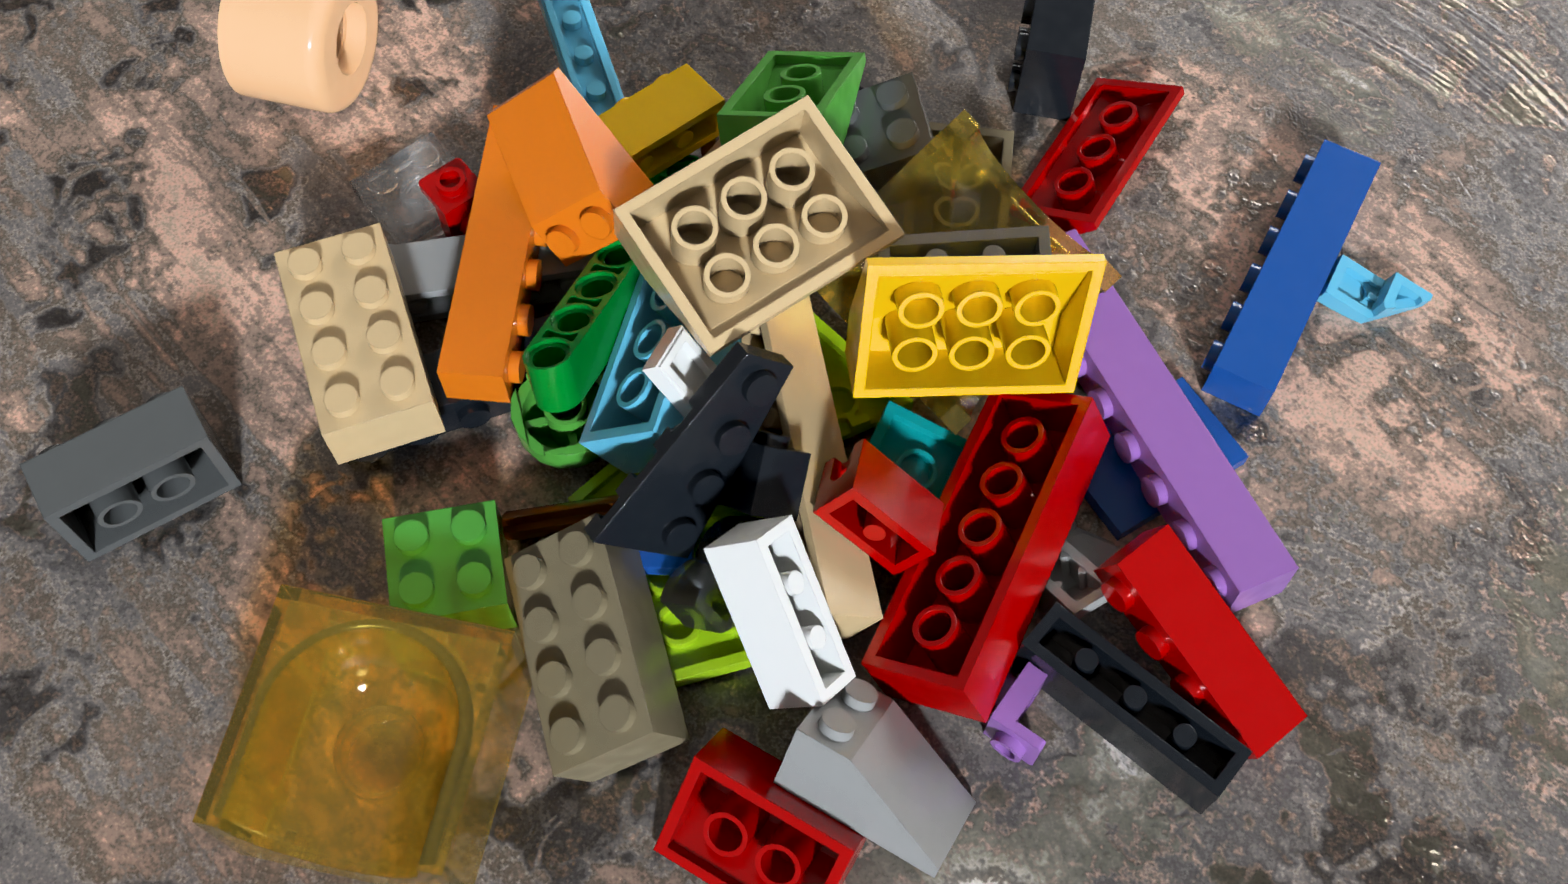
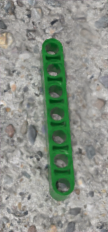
[522,154,700,413]

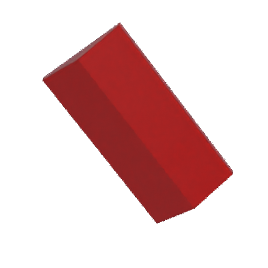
[1008,78,1185,237]

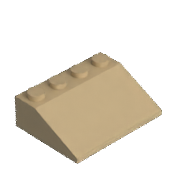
[613,95,905,357]

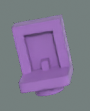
[983,662,1048,765]

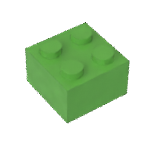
[382,500,518,647]

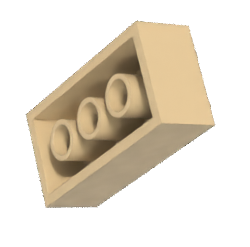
[274,223,446,465]

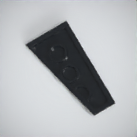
[584,342,794,558]

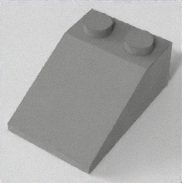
[773,678,976,878]

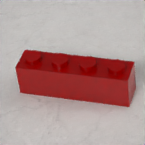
[1093,524,1307,759]

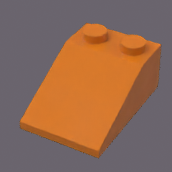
[487,67,654,266]

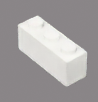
[703,515,856,709]

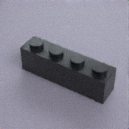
[1012,602,1253,814]

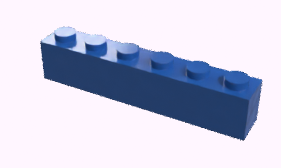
[1201,139,1381,417]

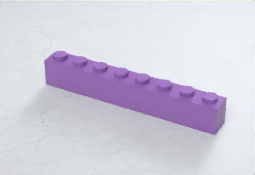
[1050,229,1299,613]

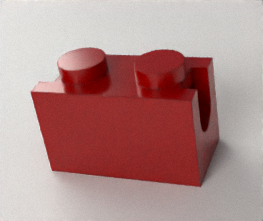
[813,439,944,576]

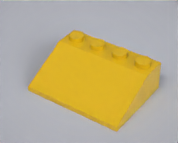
[845,254,1107,398]

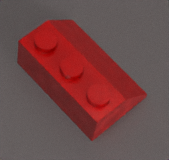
[653,727,867,884]

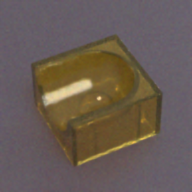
[192,584,532,884]

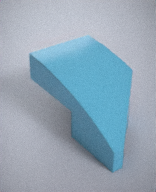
[1317,254,1433,324]

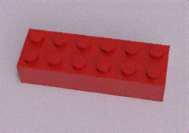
[861,393,1110,723]

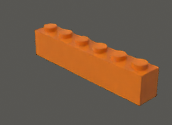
[437,105,547,403]

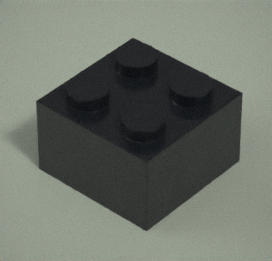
[1007,0,1095,121]

